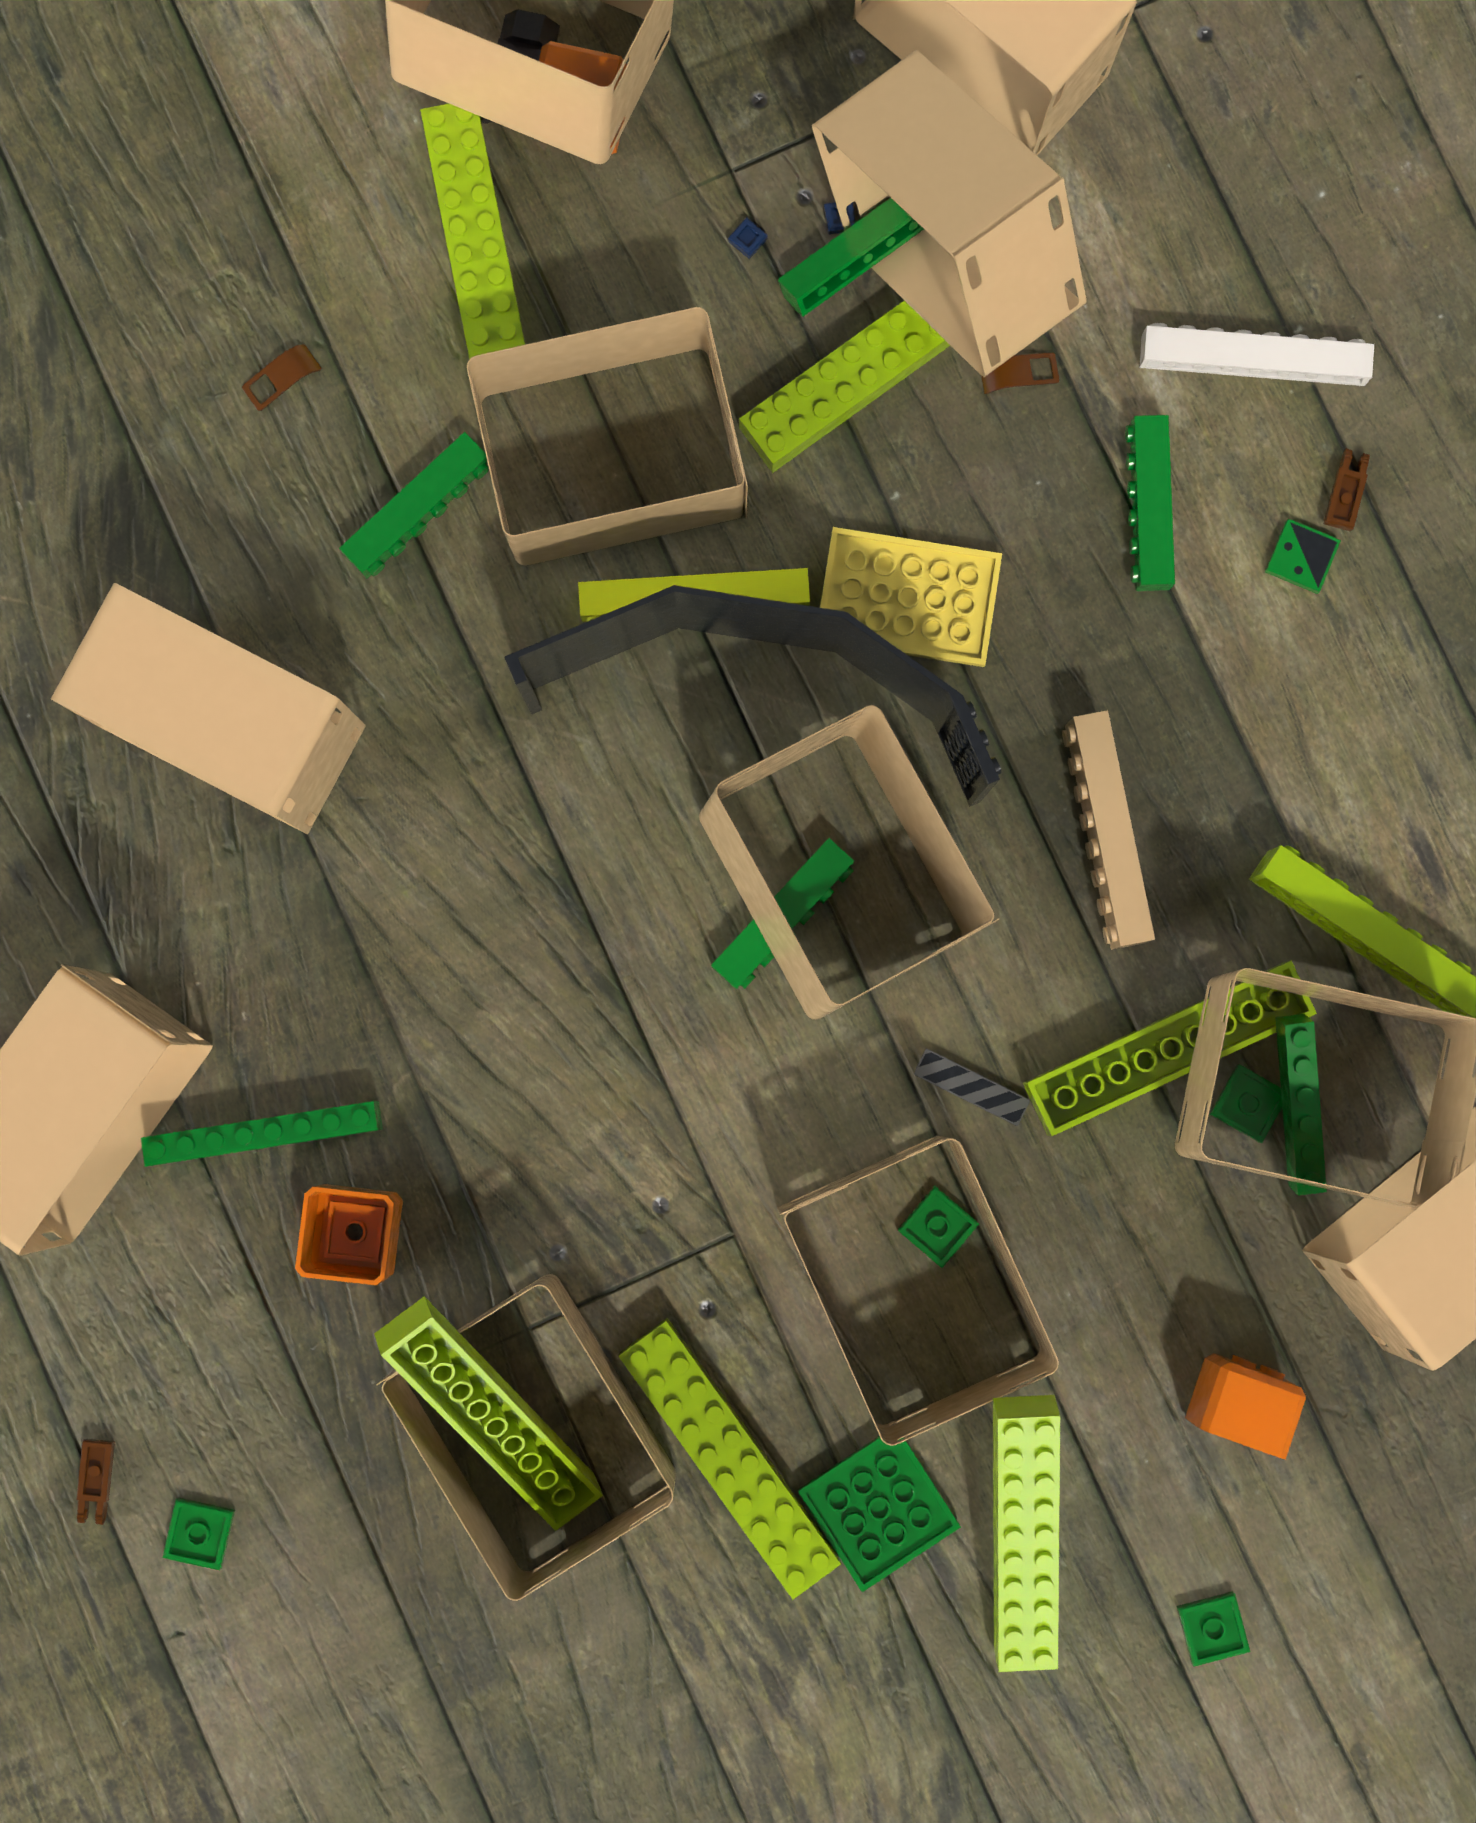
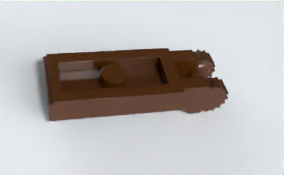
[1323,448,1370,531]
[76,1439,115,1525]

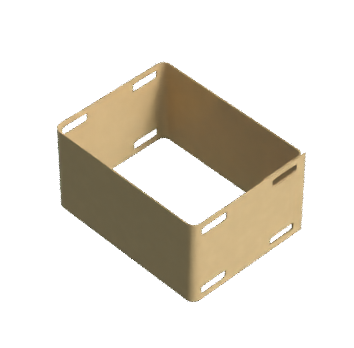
[385,0,674,164]
[853,0,1137,155]
[812,50,1087,377]
[467,307,748,565]
[51,583,366,835]
[699,705,999,1020]
[0,964,213,1256]
[1175,968,1476,1210]
[1302,1106,1476,1371]
[777,1136,1059,1446]
[376,1274,676,1601]

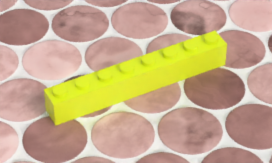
[578,568,810,622]

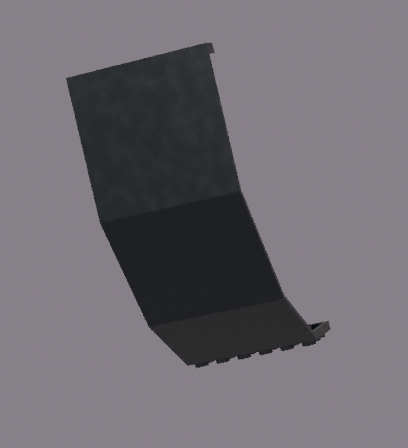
[504,585,1002,807]

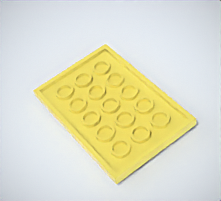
[820,527,1002,667]

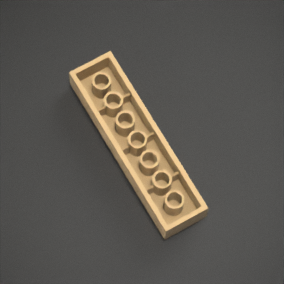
[1062,710,1155,950]

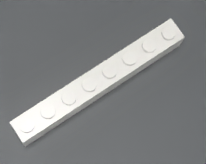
[1139,323,1374,386]

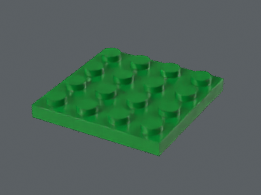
[797,1436,961,1592]

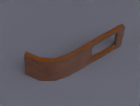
[242,344,322,411]
[982,353,1059,394]

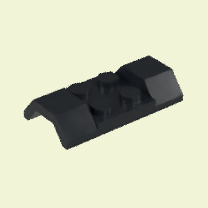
[481,9,560,124]

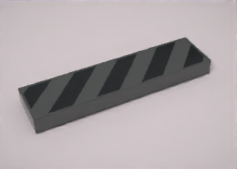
[913,1048,1031,1126]

